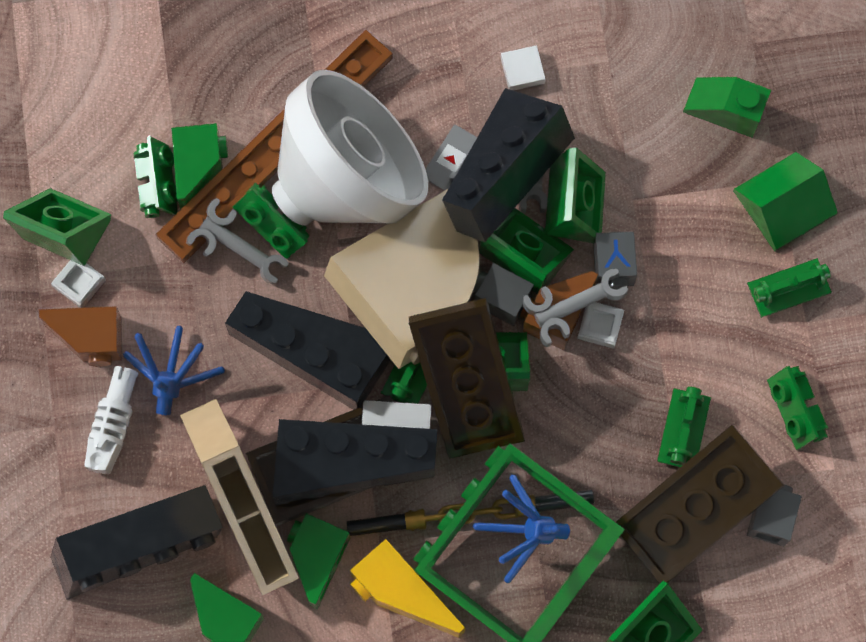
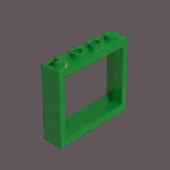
[413,443,625,642]

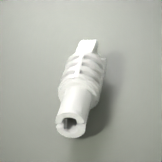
[85,366,138,474]

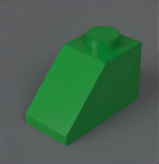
[683,77,771,138]
[171,123,229,209]
[287,513,351,610]
[190,573,264,642]

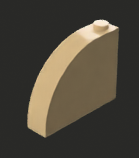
[324,189,479,369]
[180,399,299,595]

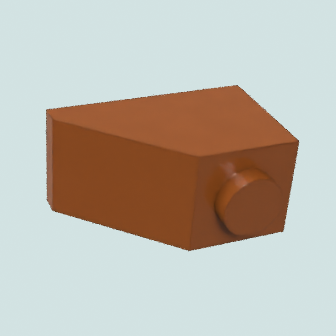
[520,271,598,350]
[39,306,122,367]

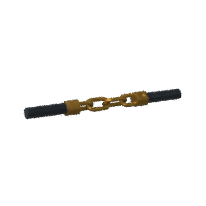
[347,490,594,536]

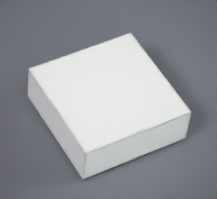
[501,45,546,91]
[51,260,106,308]
[577,302,624,349]

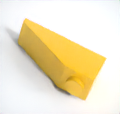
[350,539,465,638]

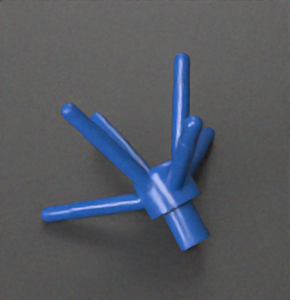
[123,325,225,415]
[473,474,570,583]

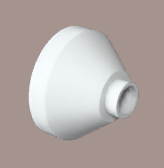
[272,70,428,225]

